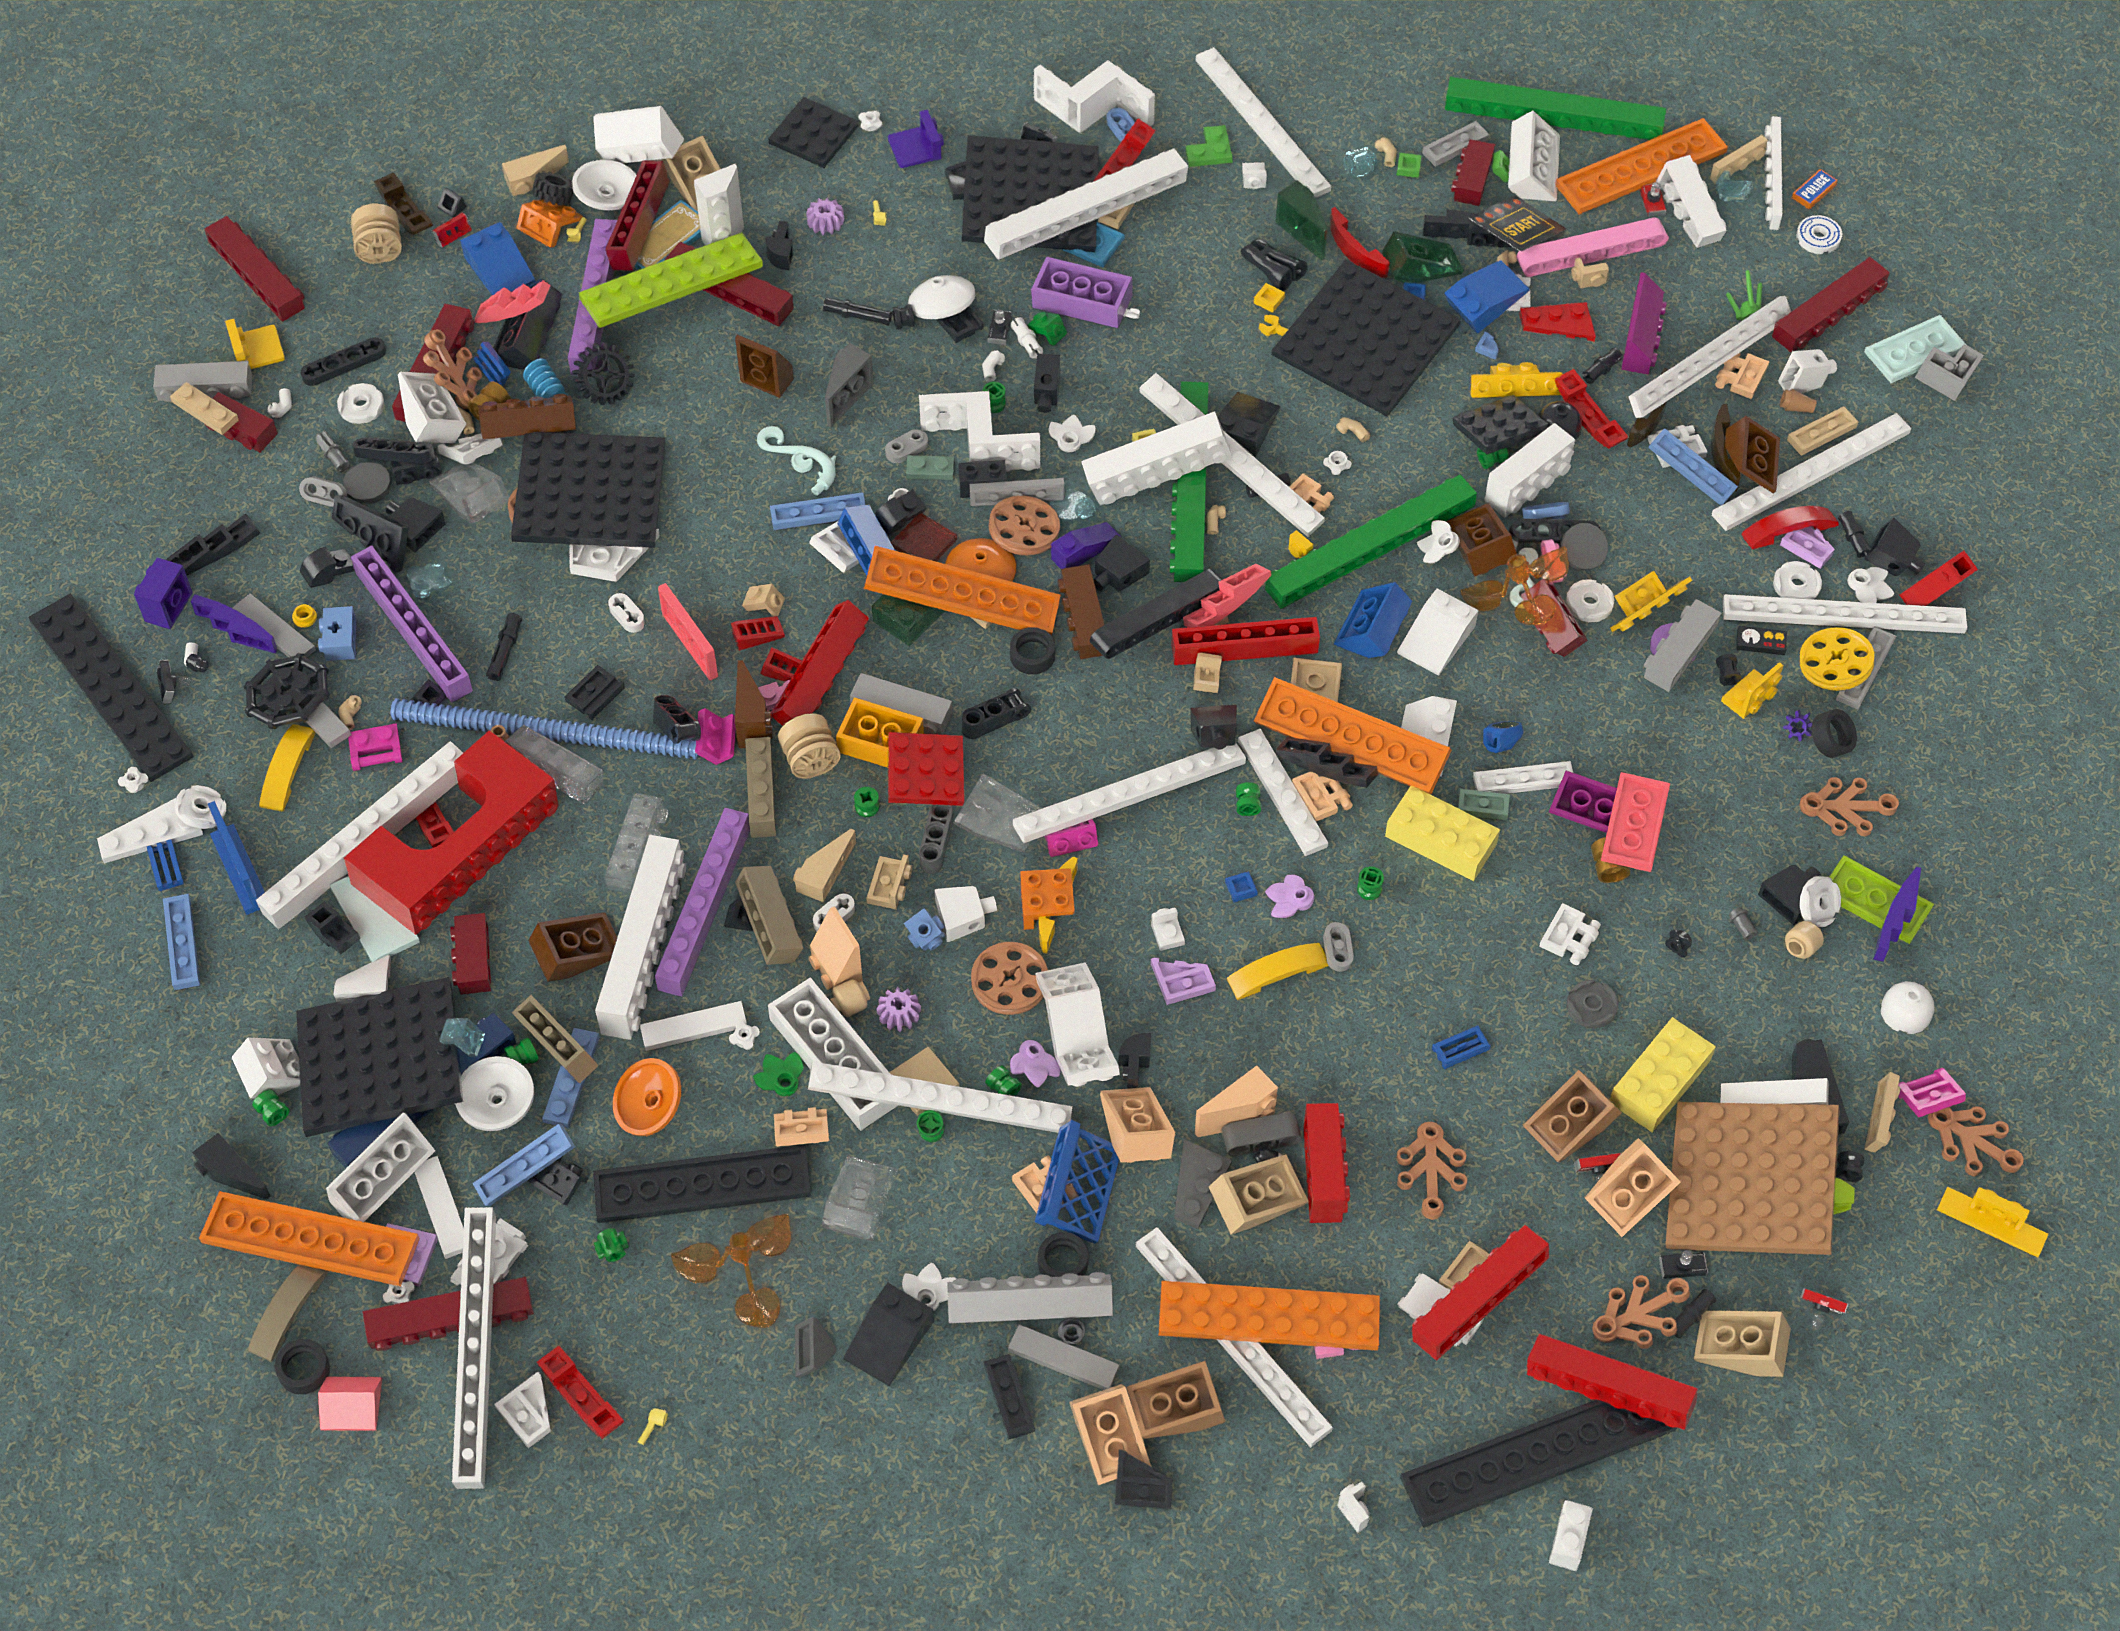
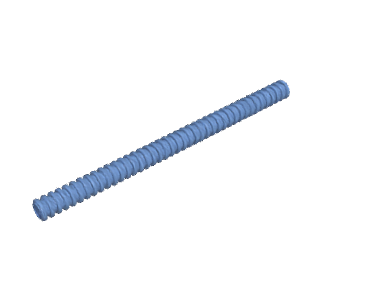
[391,698,699,760]

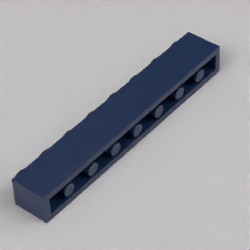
[328,1013,516,1168]

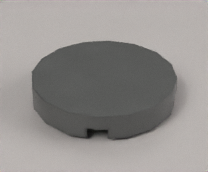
[343,462,391,504]
[1561,523,1608,571]
[1566,980,1618,1029]

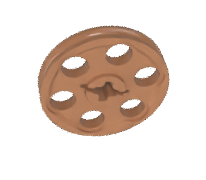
[989,496,1060,555]
[971,942,1048,1015]

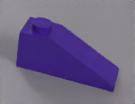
[1051,522,1122,569]

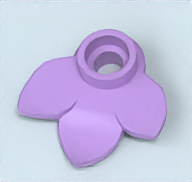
[1265,875,1314,918]
[1010,1040,1060,1088]

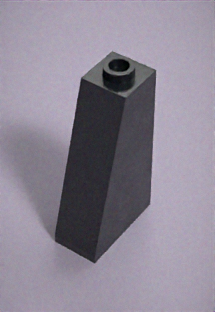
[1792,1039,1850,1135]

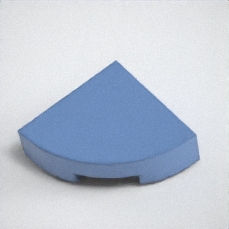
[1475,332,1498,360]

